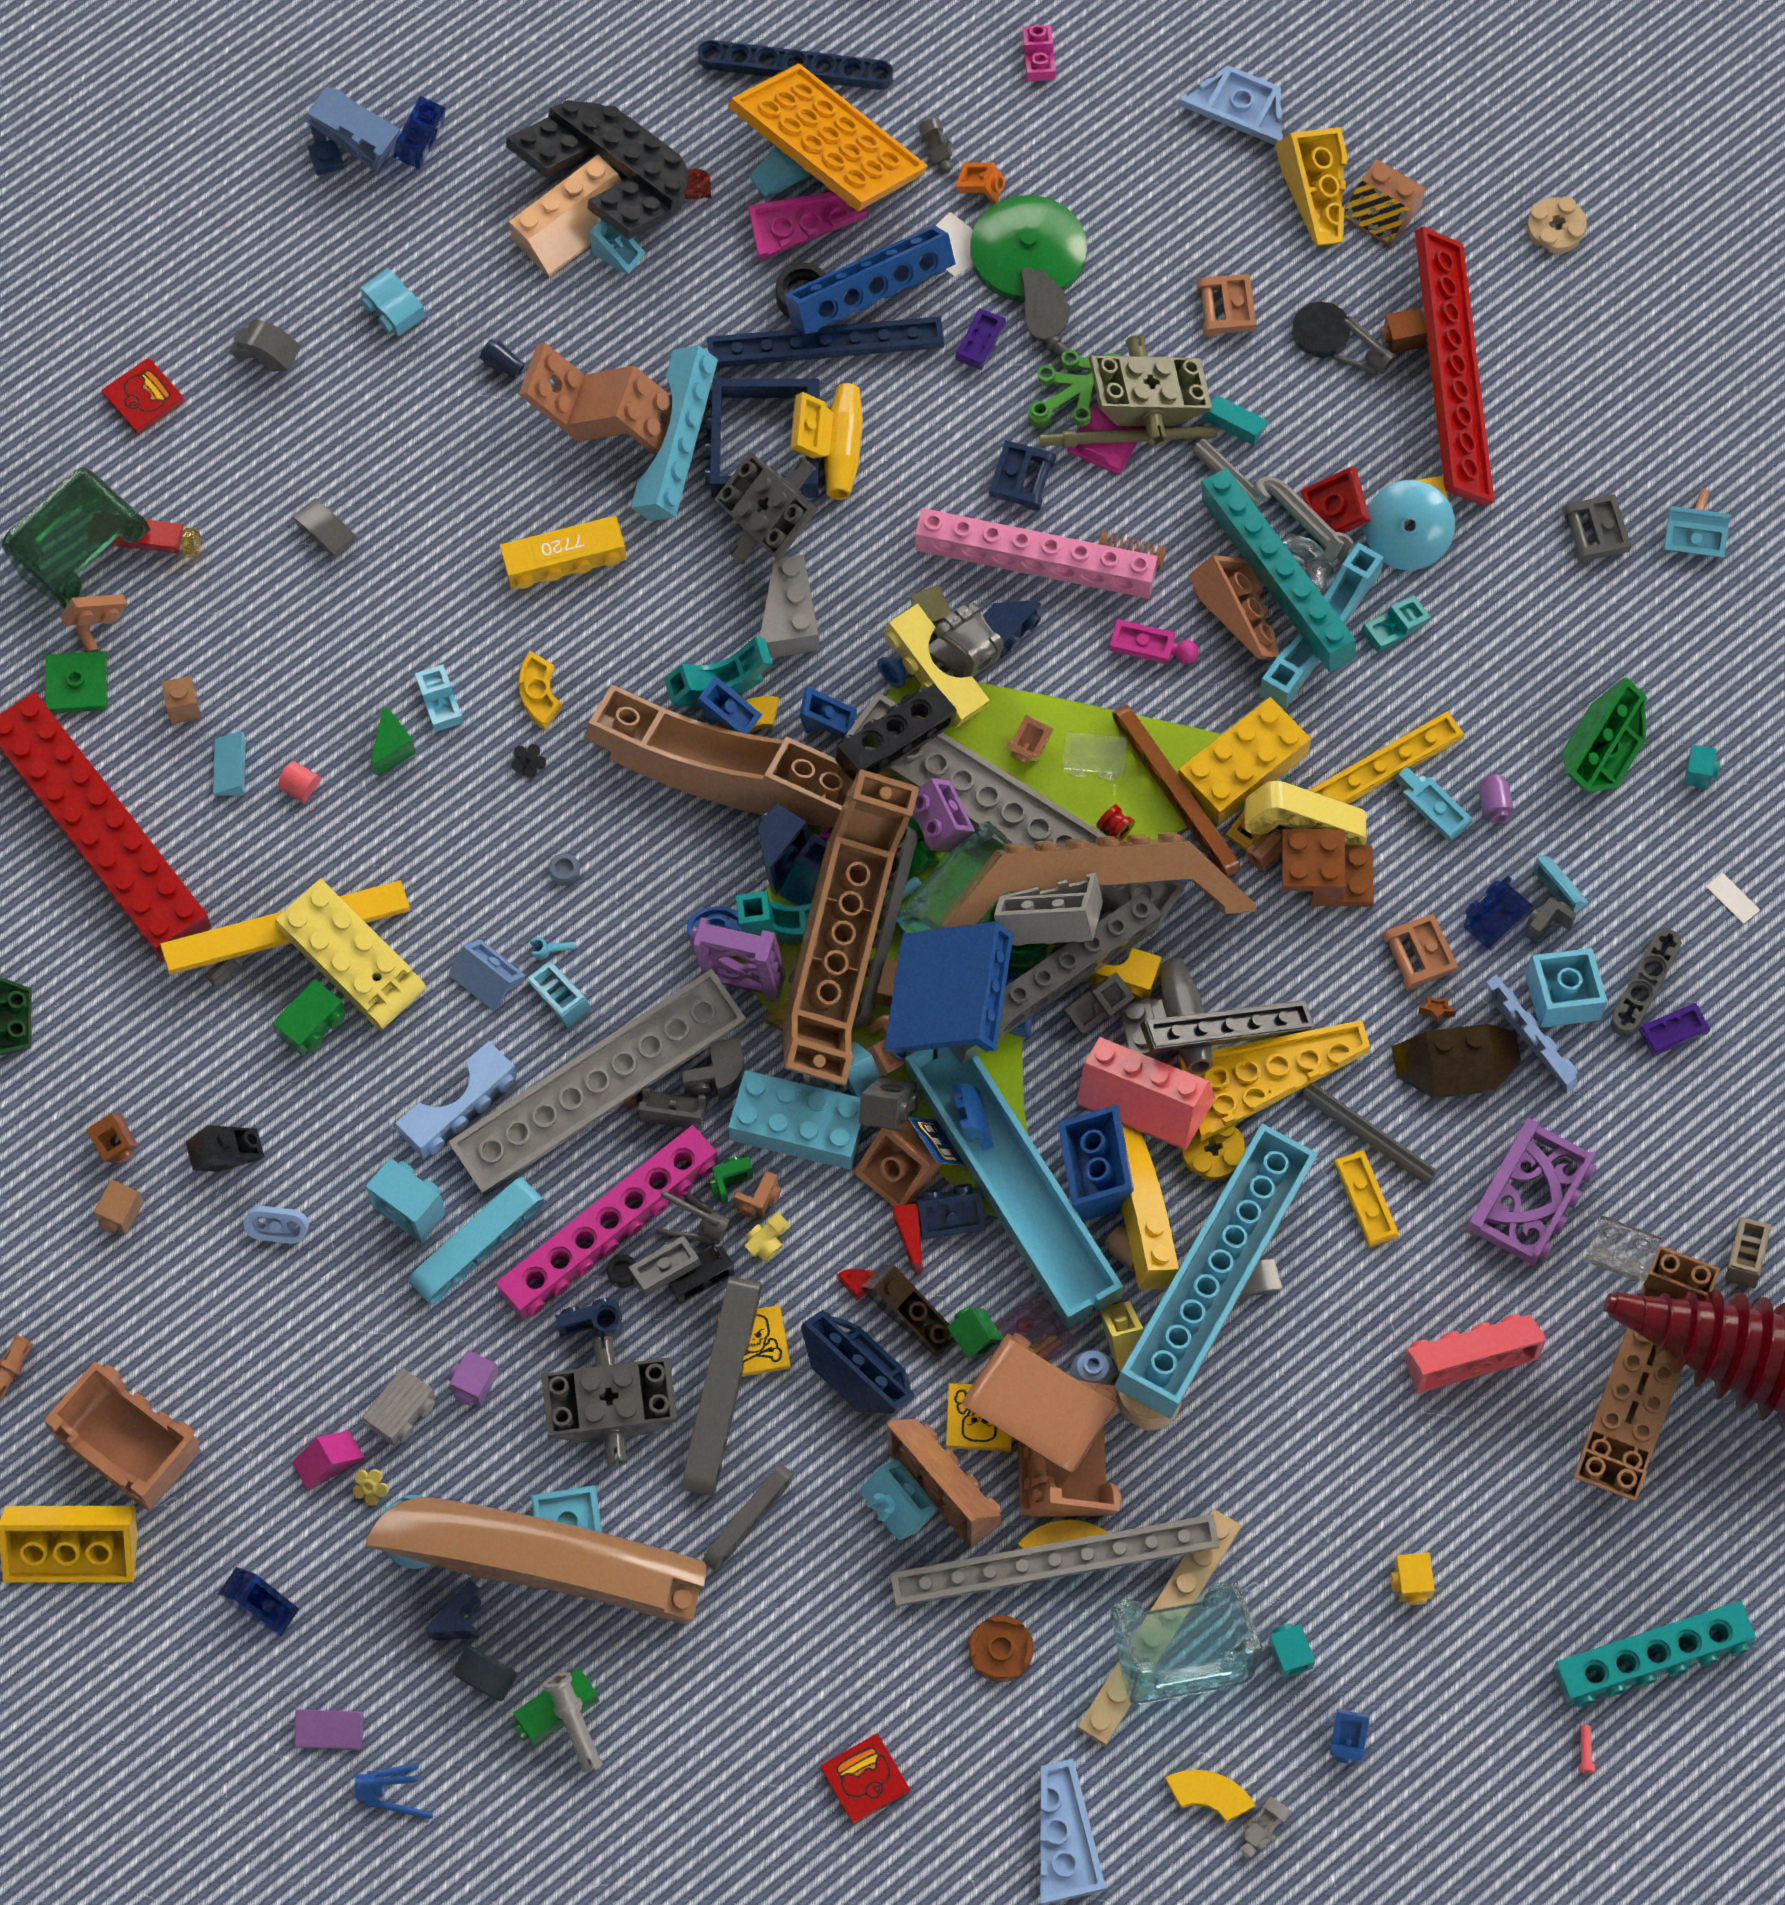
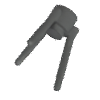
[1332,316,1396,376]
[657,1191,731,1246]

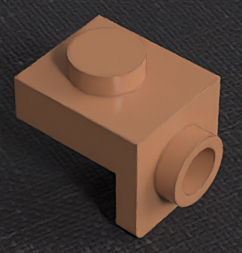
[1006,714,1054,764]
[733,1171,781,1219]

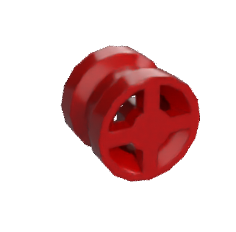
[1096,804,1135,841]

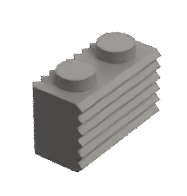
[362,1367,435,1447]

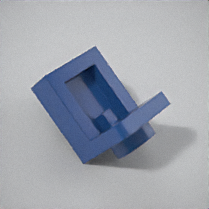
[1330,1709,1370,1764]

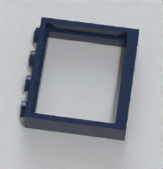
[705,378,820,498]

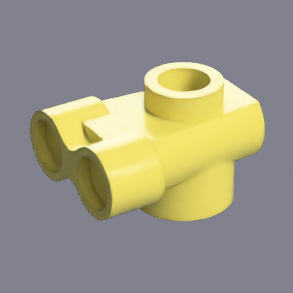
[744,1211,791,1263]

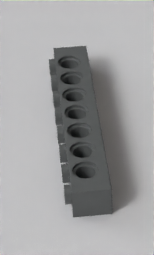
[948,892,1162,1065]

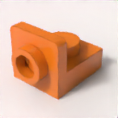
[955,162,1005,203]

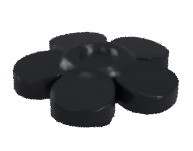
[511,744,546,778]

